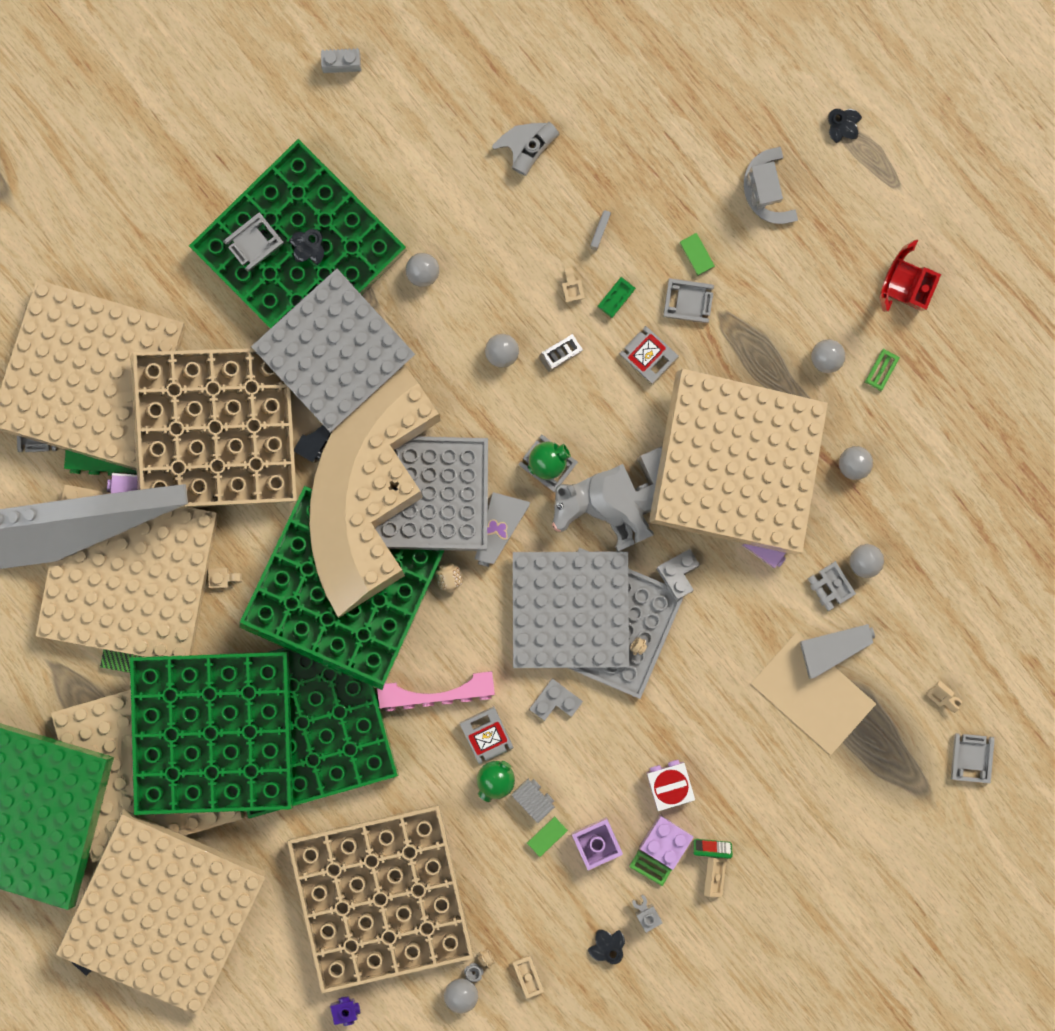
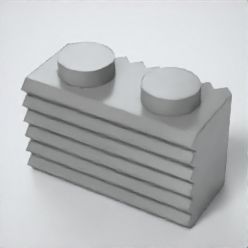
[321,48,361,73]
[511,778,555,823]

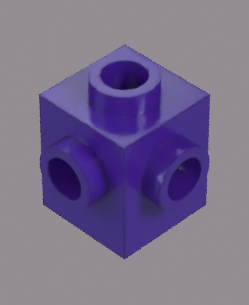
[330,996,361,1026]

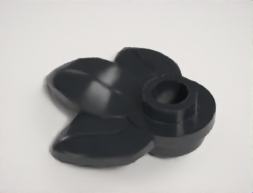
[828,109,862,143]
[289,229,325,265]
[588,930,625,965]

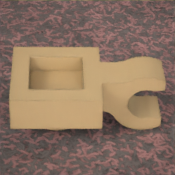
[562,268,585,303]
[208,568,242,588]
[926,681,962,713]

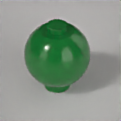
[528,441,571,480]
[477,761,515,802]

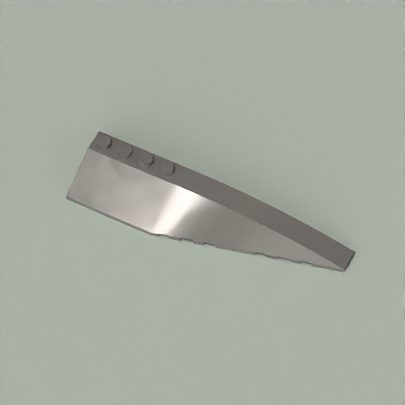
[0,484,188,569]

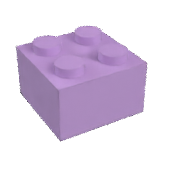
[639,815,694,870]
[571,817,623,870]

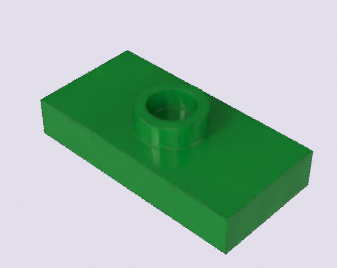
[597,277,636,318]

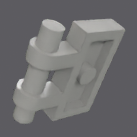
[807,561,856,611]

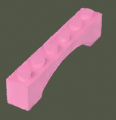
[377,671,495,711]

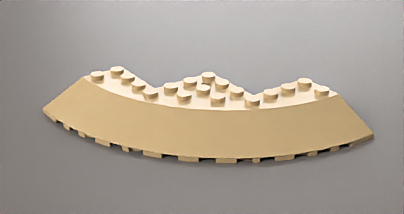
[309,365,441,618]

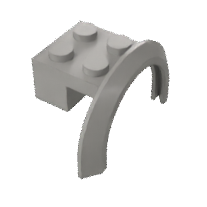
[744,147,798,224]

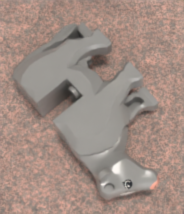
[552,446,662,552]

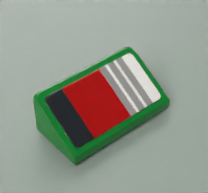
[693,839,733,859]

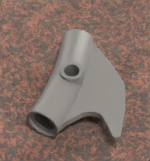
[492,122,560,176]

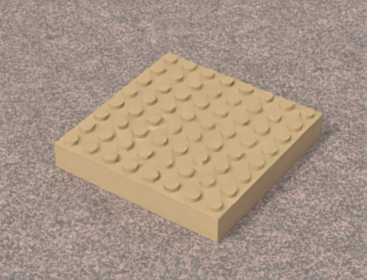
[0,279,186,471]
[130,348,297,508]
[649,368,828,555]
[36,485,219,657]
[51,690,245,862]
[287,804,474,993]
[56,809,266,1016]

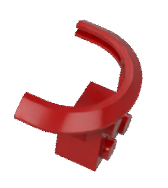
[880,239,942,312]

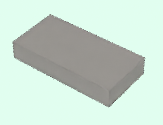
[590,210,611,251]

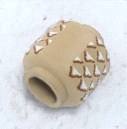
[435,563,463,593]

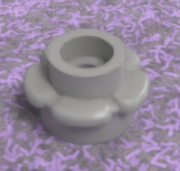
[464,963,483,982]

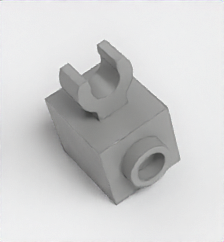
[632,894,663,933]

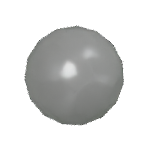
[406,253,439,287]
[485,334,519,368]
[811,339,845,373]
[839,446,873,480]
[850,544,884,578]
[444,978,478,1014]

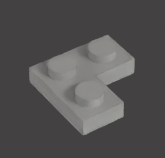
[657,549,700,601]
[530,678,583,721]

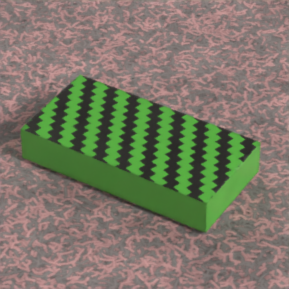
[100,649,142,673]

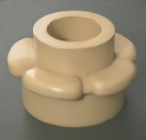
[630,637,647,655]
[478,949,495,968]

